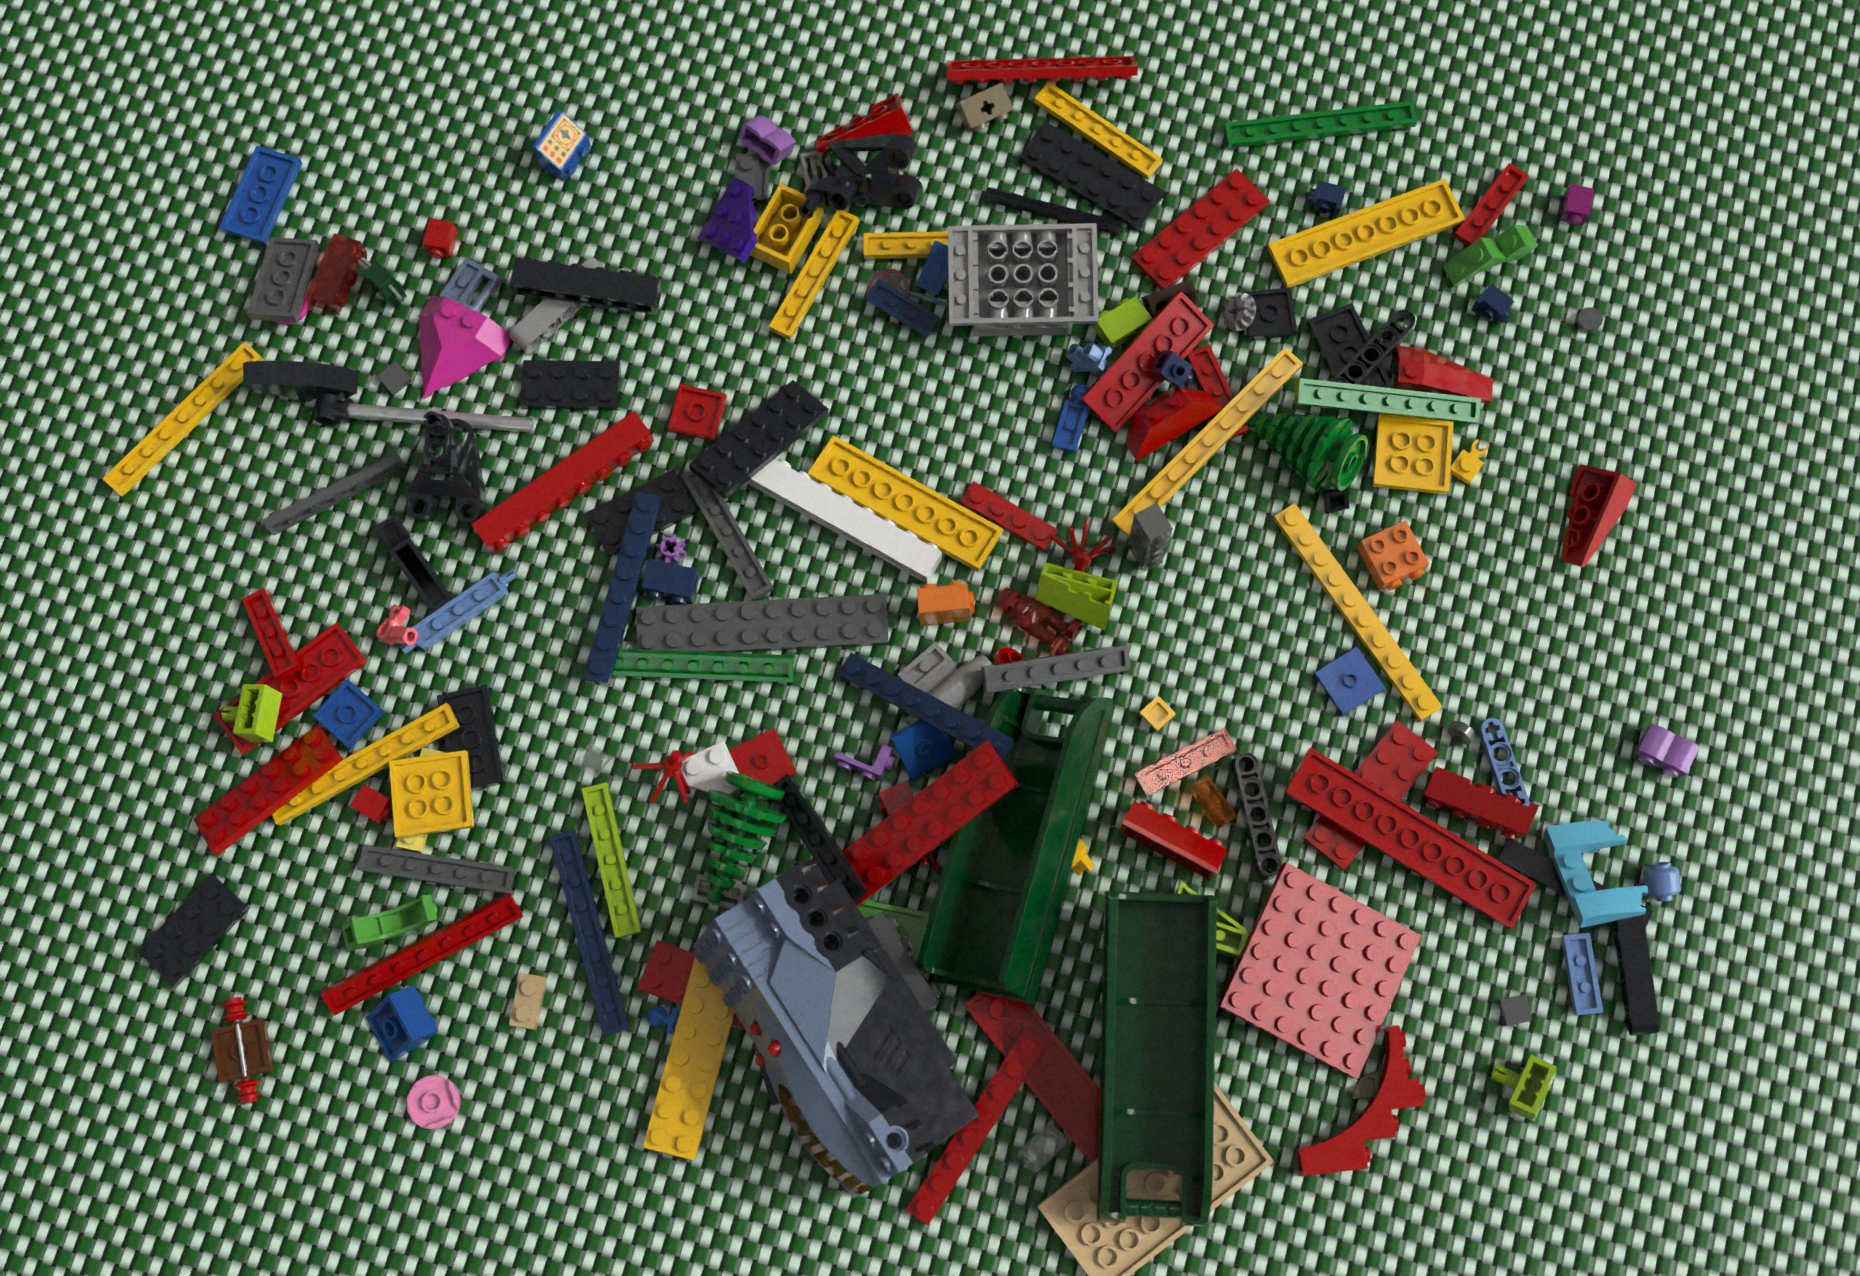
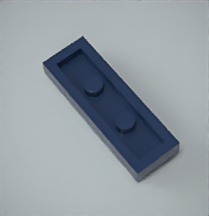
[865,279,940,338]

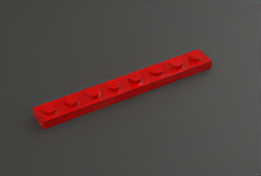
[321,892,524,1016]
[906,1028,1048,1225]

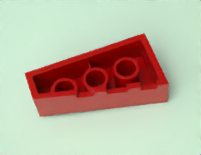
[1422,766,1539,841]

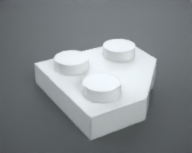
[681,741,742,794]

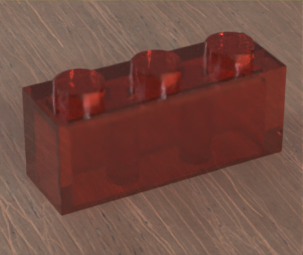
[306,233,367,314]

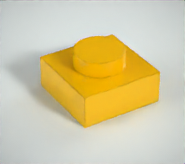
[1139,695,1176,733]

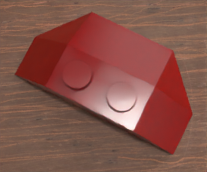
[1125,386,1222,461]

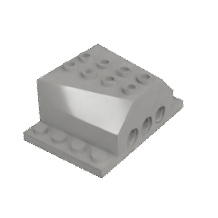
[948,223,1099,337]

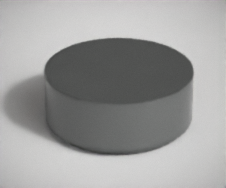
[1576,307,1603,333]
[1448,721,1475,744]

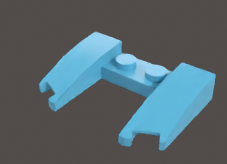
[1543,821,1648,928]

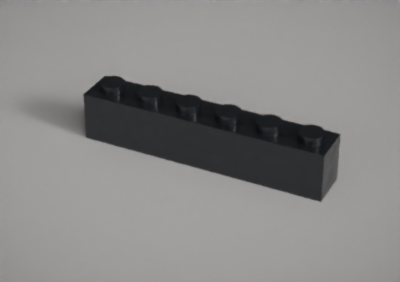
[510,257,662,315]

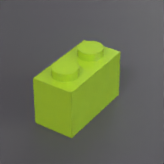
[1094,296,1153,351]

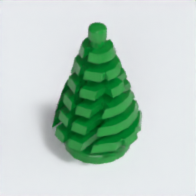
[1246,412,1368,491]
[707,771,787,904]

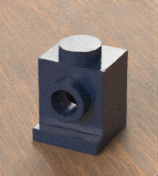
[1307,180,1346,219]
[1471,283,1515,325]
[1151,350,1194,387]

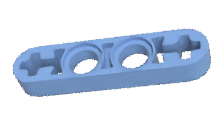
[1478,718,1529,807]

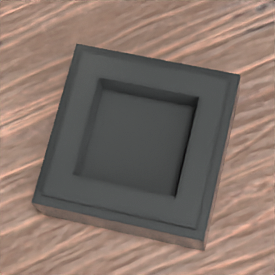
[377,361,412,396]
[1498,994,1533,1026]

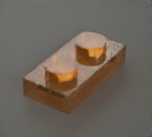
[1188,775,1238,829]

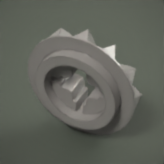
[1221,292,1256,331]

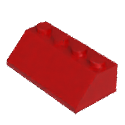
[1119,801,1227,881]

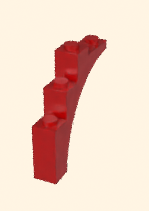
[1295,1025,1426,1176]

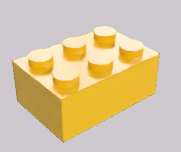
[750,183,825,274]

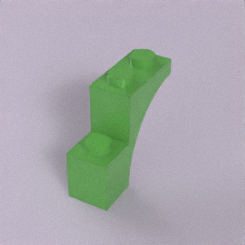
[1443,224,1538,286]
[341,894,437,951]

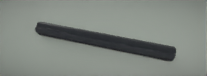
[985,187,1124,235]

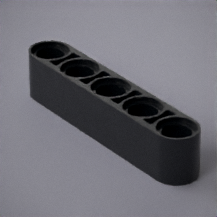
[1331,309,1416,385]
[1232,753,1282,880]
[1612,905,1660,1036]

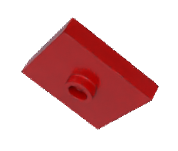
[667,384,728,442]
[729,728,798,786]

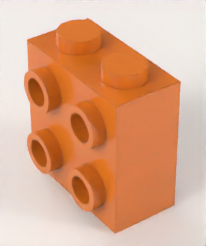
[1357,520,1429,591]
[917,581,975,626]

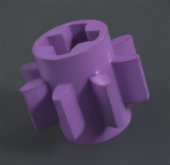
[655,534,687,565]

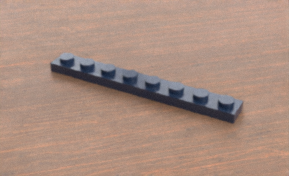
[583,491,662,686]
[838,653,1014,761]
[549,829,630,1037]

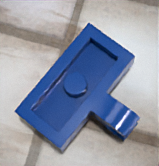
[916,240,949,295]

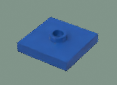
[1314,647,1386,717]
[312,679,385,750]
[890,720,957,780]

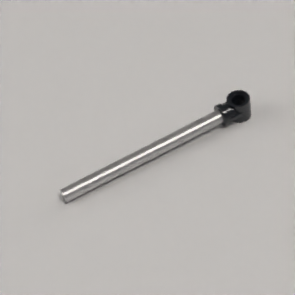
[313,393,534,433]

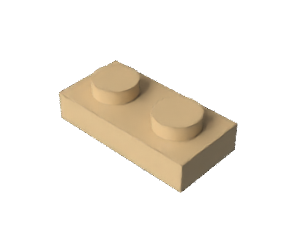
[509,973,547,1030]

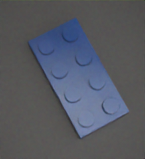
[219,145,302,245]

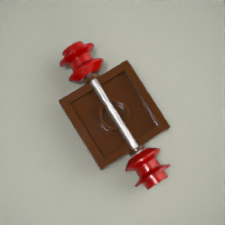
[211,997,274,1105]

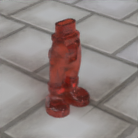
[995,587,1084,655]

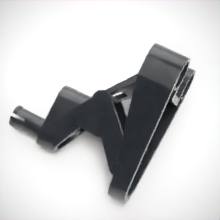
[799,133,923,219]
[406,411,487,527]

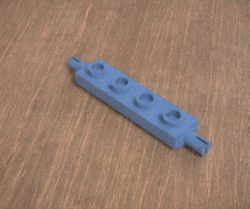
[399,568,518,654]

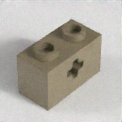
[955,83,1013,132]

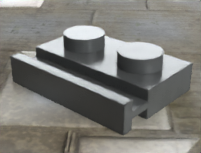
[734,154,771,203]

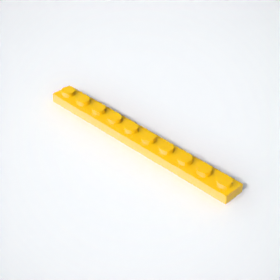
[1112,347,1303,538]
[1273,503,1442,722]

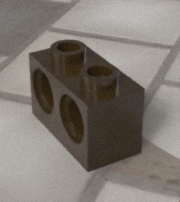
[1141,279,1201,318]

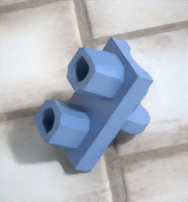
[1066,343,1112,376]

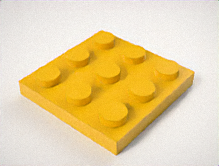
[1372,414,1454,495]
[389,750,474,838]

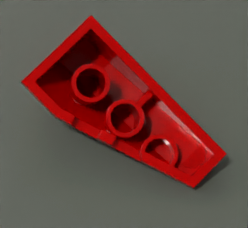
[815,93,914,152]
[1393,346,1493,403]
[1561,464,1637,568]

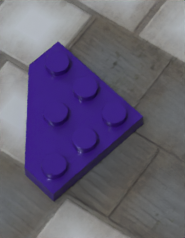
[697,177,757,263]

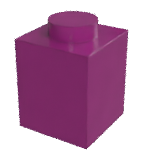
[1559,184,1594,225]

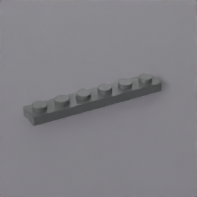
[262,453,408,536]
[681,471,774,601]
[981,644,1131,693]
[358,845,516,894]

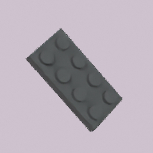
[247,237,320,322]

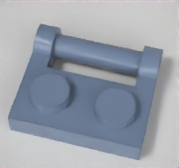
[439,257,503,314]

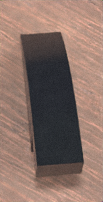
[243,361,357,403]
[374,513,453,613]

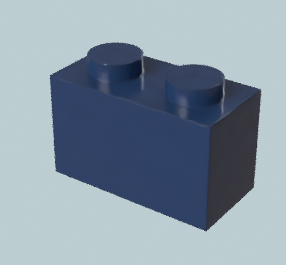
[642,559,701,605]

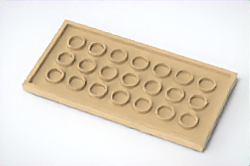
[1037,1082,1274,1276]

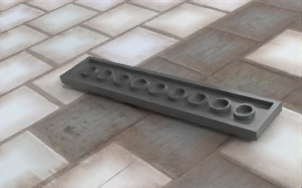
[636,594,889,653]

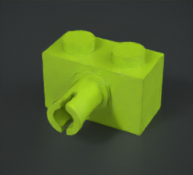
[222,684,282,742]
[1491,1055,1557,1122]

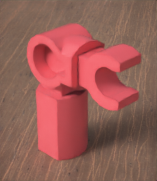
[376,604,419,645]

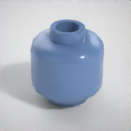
[1643,862,1681,901]

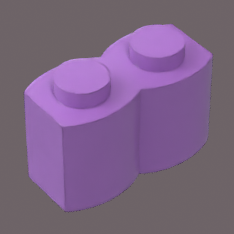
[738,115,796,164]
[1634,723,1699,778]

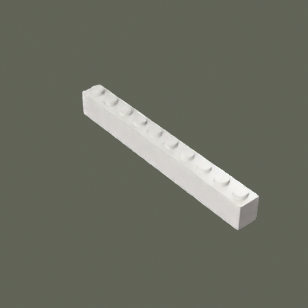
[746,459,942,584]

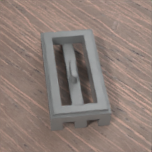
[799,150,828,190]
[691,874,748,909]

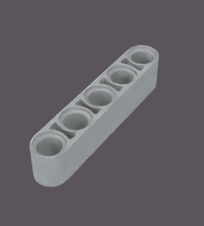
[509,257,605,354]

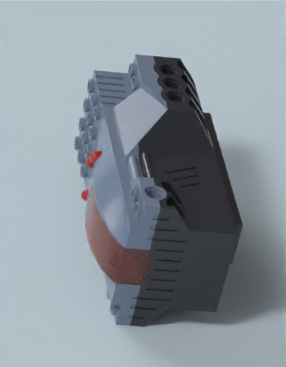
[693,860,980,1199]

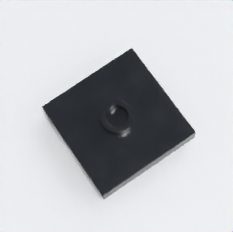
[1242,287,1297,340]

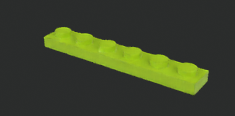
[582,782,642,939]

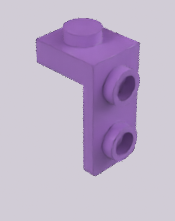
[833,744,896,781]

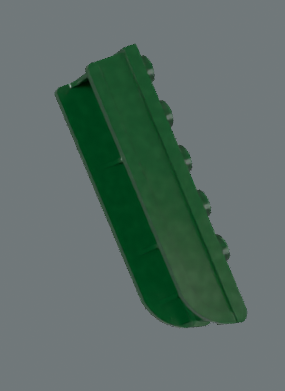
[917,687,1114,1005]
[1096,891,1217,1227]

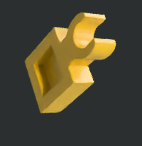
[1450,439,1489,485]

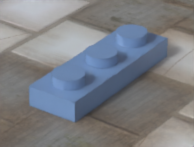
[1561,933,1603,1016]

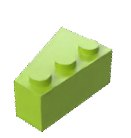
[1035,562,1118,631]
[1175,881,1249,960]

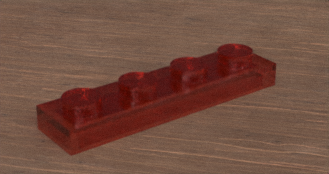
[1134,728,1237,798]

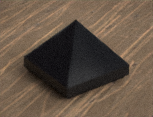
[1323,487,1349,513]

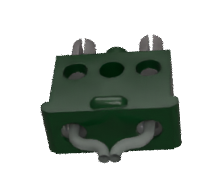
[358,257,407,308]

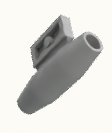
[897,642,993,725]

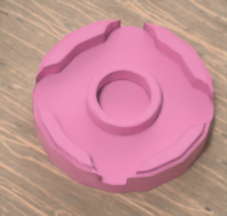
[406,1075,461,1129]

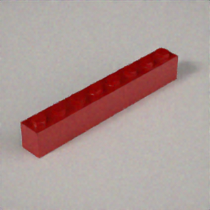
[471,411,655,554]

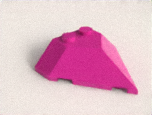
[419,297,513,399]

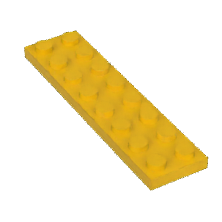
[1267,179,1465,288]
[807,435,1004,572]
[643,957,735,1161]

